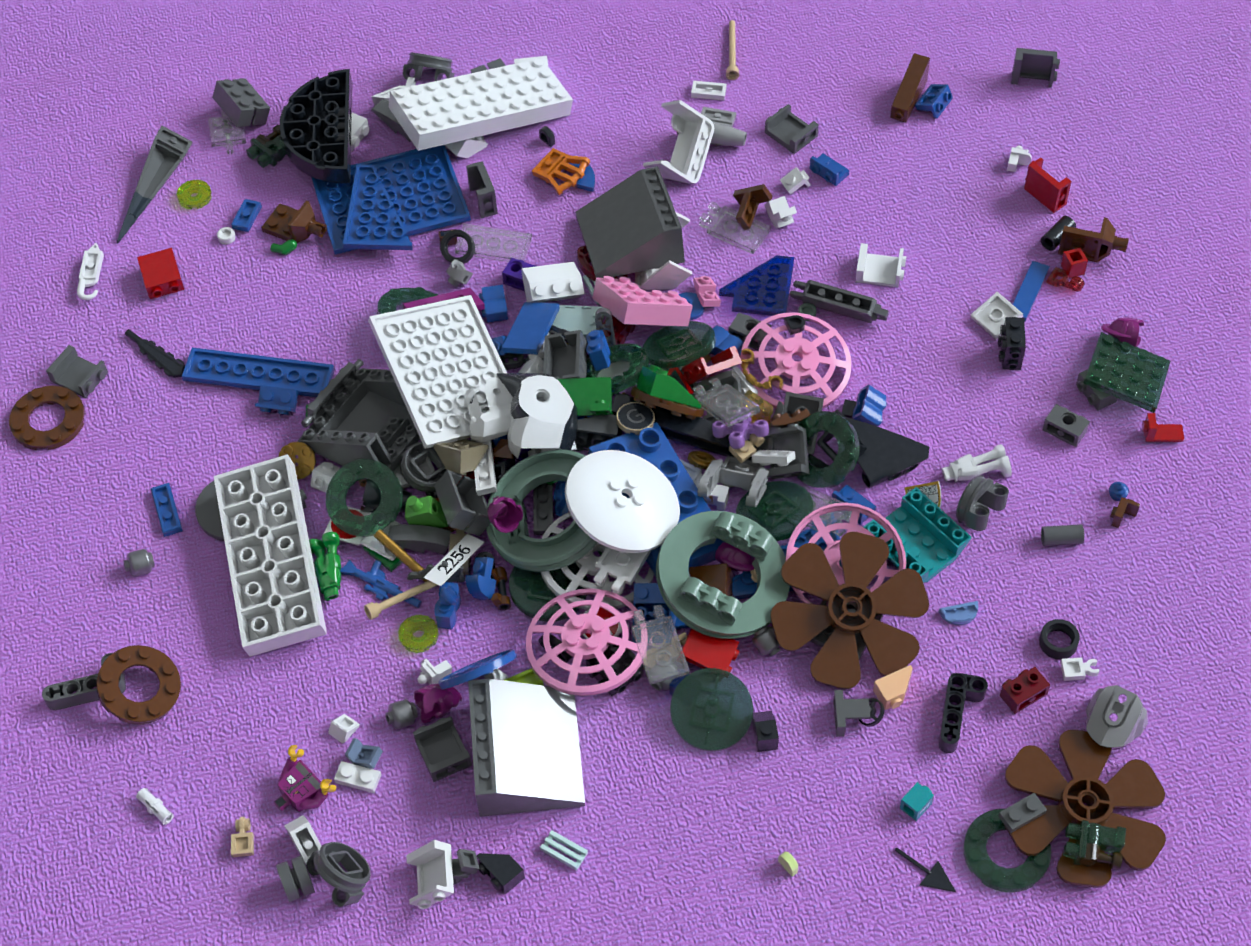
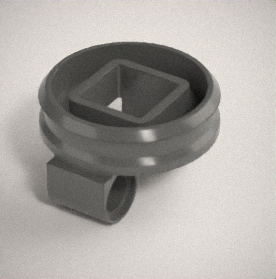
[403,52,455,81]
[400,442,447,499]
[956,475,1009,531]
[306,842,371,907]

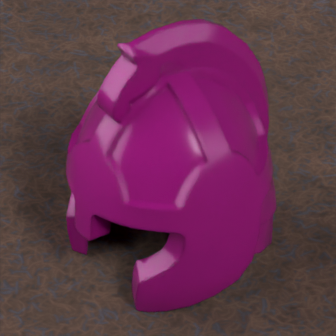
[1101,317,1144,349]
[488,496,523,533]
[715,542,755,571]
[414,684,462,723]

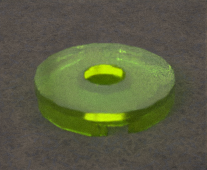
[177,180,212,209]
[398,614,439,653]

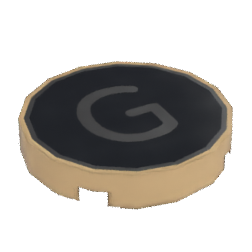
[617,402,655,435]

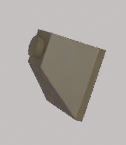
[434,439,489,475]

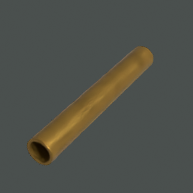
[374,529,429,582]

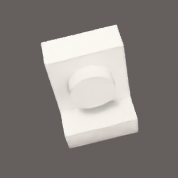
[764,196,797,228]

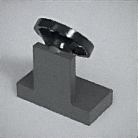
[833,690,885,737]

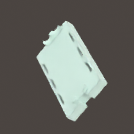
[549,305,605,339]

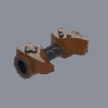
[491,567,511,610]

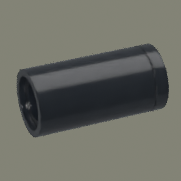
[1040,216,1076,251]

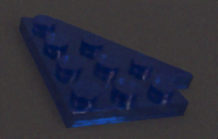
[719,255,794,316]

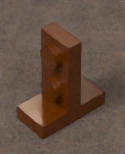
[733,184,773,230]

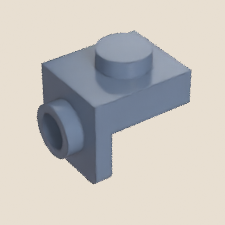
[345,738,383,769]

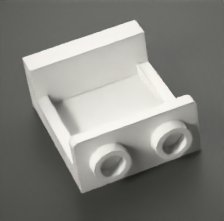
[406,840,454,909]

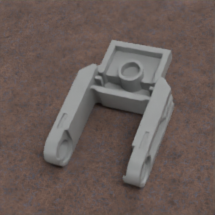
[698,456,769,507]

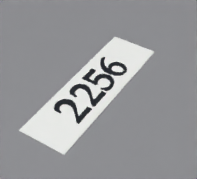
[424,534,484,586]

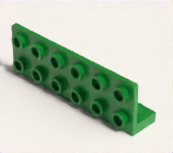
[557,377,612,416]

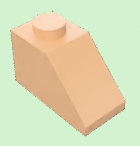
[873,665,913,710]

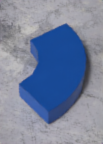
[569,155,595,192]

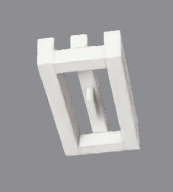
[691,81,727,101]

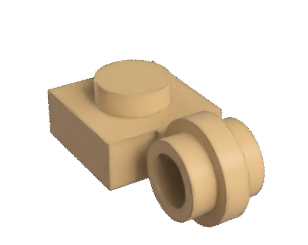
[729,434,765,463]
[231,816,254,857]

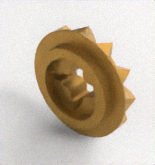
[687,451,716,470]

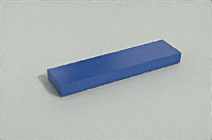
[1013,261,1050,322]

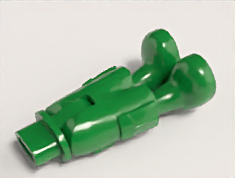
[309,532,342,601]

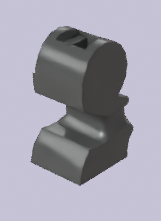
[452,849,480,885]

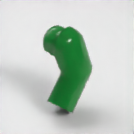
[270,239,297,255]

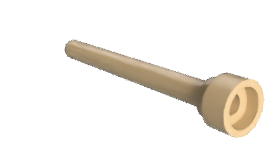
[726,20,739,80]
[364,581,437,620]

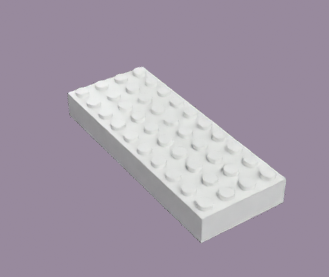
[389,58,573,151]
[214,454,327,657]

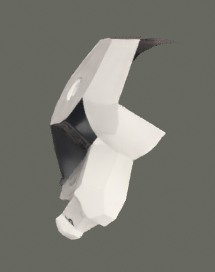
[464,373,578,459]

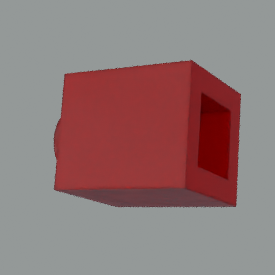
[1061,247,1088,279]

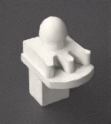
[1007,145,1032,172]
[417,659,452,685]

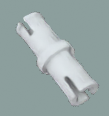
[136,788,174,825]

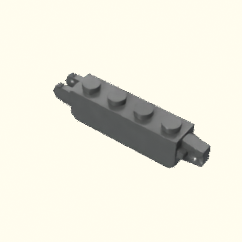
[789,280,889,324]

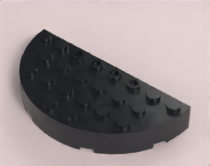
[280,69,352,184]

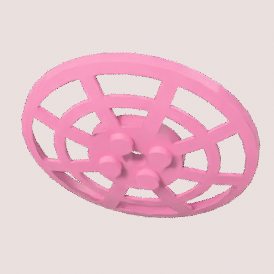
[740,313,852,409]
[785,503,906,605]
[526,588,648,696]

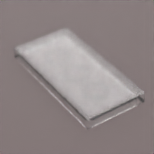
[455,223,532,262]

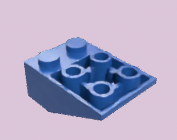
[632,583,677,644]

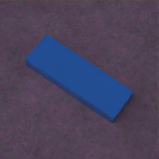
[151,483,183,537]

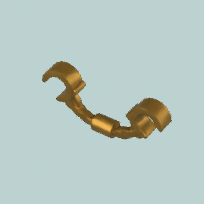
[741,348,784,390]

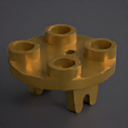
[278,441,316,479]

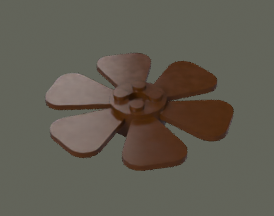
[770,532,929,689]
[1005,730,1166,888]

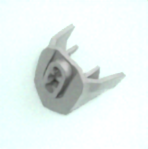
[1086,685,1148,748]

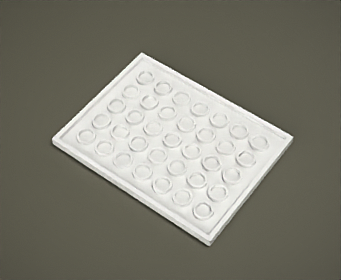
[368,295,507,449]

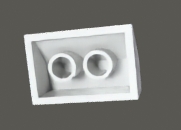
[521,262,584,303]

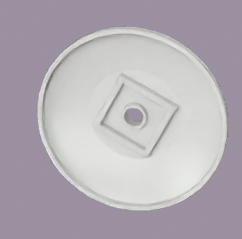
[565,450,680,553]

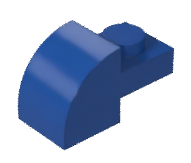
[466,557,497,600]

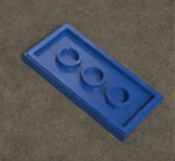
[502,302,560,355]

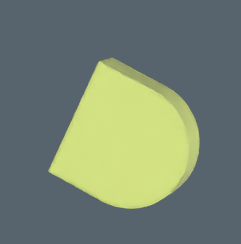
[778,851,798,877]

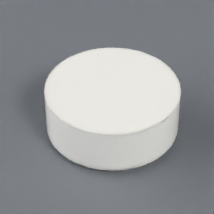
[217,227,236,245]

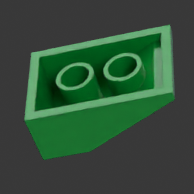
[636,365,702,408]

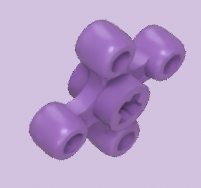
[712,409,769,449]

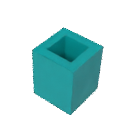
[900,782,934,821]

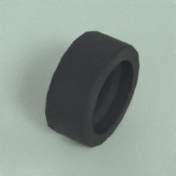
[440,230,475,264]
[1039,619,1080,660]

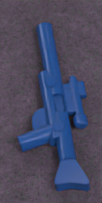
[340,560,422,608]

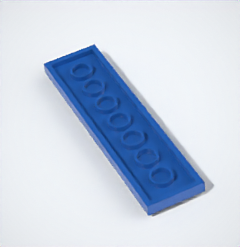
[182,347,335,397]

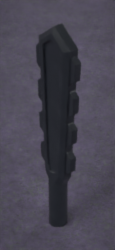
[125,329,185,378]

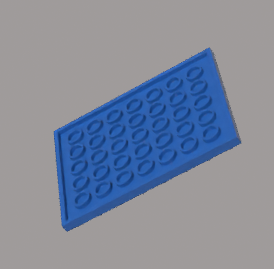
[311,145,471,255]

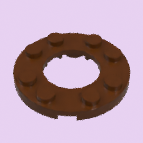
[9,386,86,450]
[630,386,705,420]
[96,645,181,725]

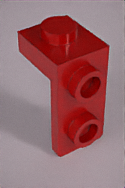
[1142,413,1184,442]

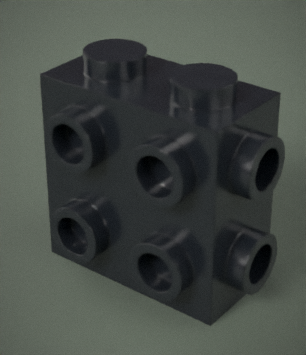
[998,317,1026,370]
[586,636,644,696]

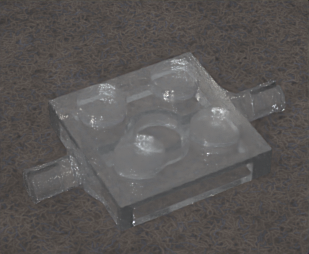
[208,109,246,154]

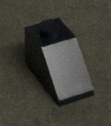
[751,711,779,752]

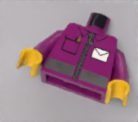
[274,745,336,812]

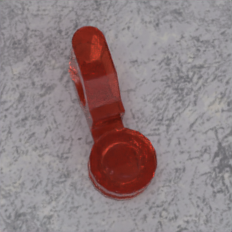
[1046,267,1085,292]

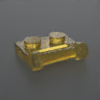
[744,390,773,426]

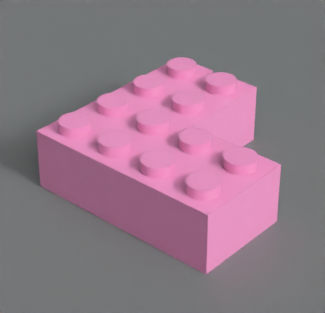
[592,276,693,327]

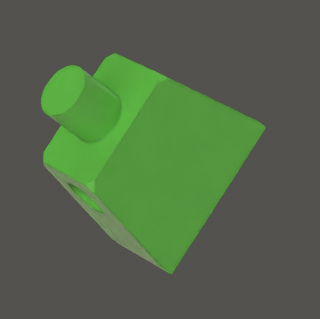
[405,496,448,528]

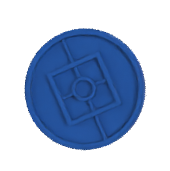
[438,649,517,690]

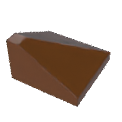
[493,439,514,459]

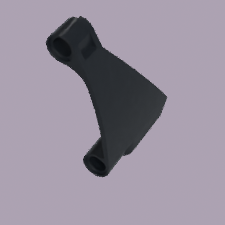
[820,410,930,488]

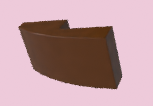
[769,408,811,429]

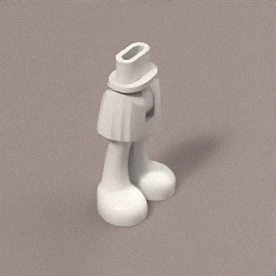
[942,444,1012,482]

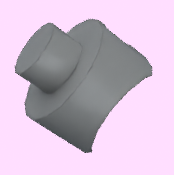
[446,259,473,287]

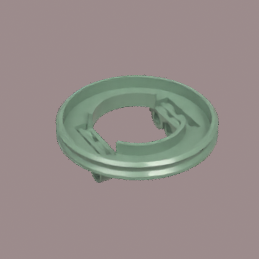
[486,449,598,572]
[656,511,790,639]

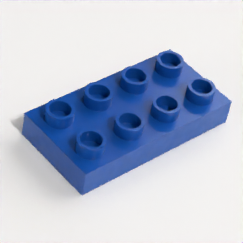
[588,422,724,579]

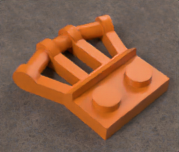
[532,148,590,195]

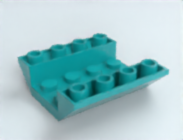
[863,487,972,583]

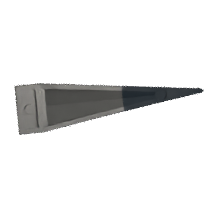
[117,126,192,243]

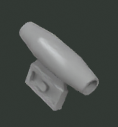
[677,107,747,146]

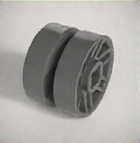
[276,855,315,903]

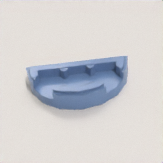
[938,601,979,625]

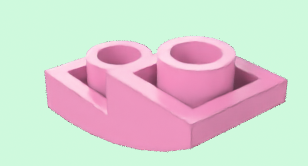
[693,276,721,307]

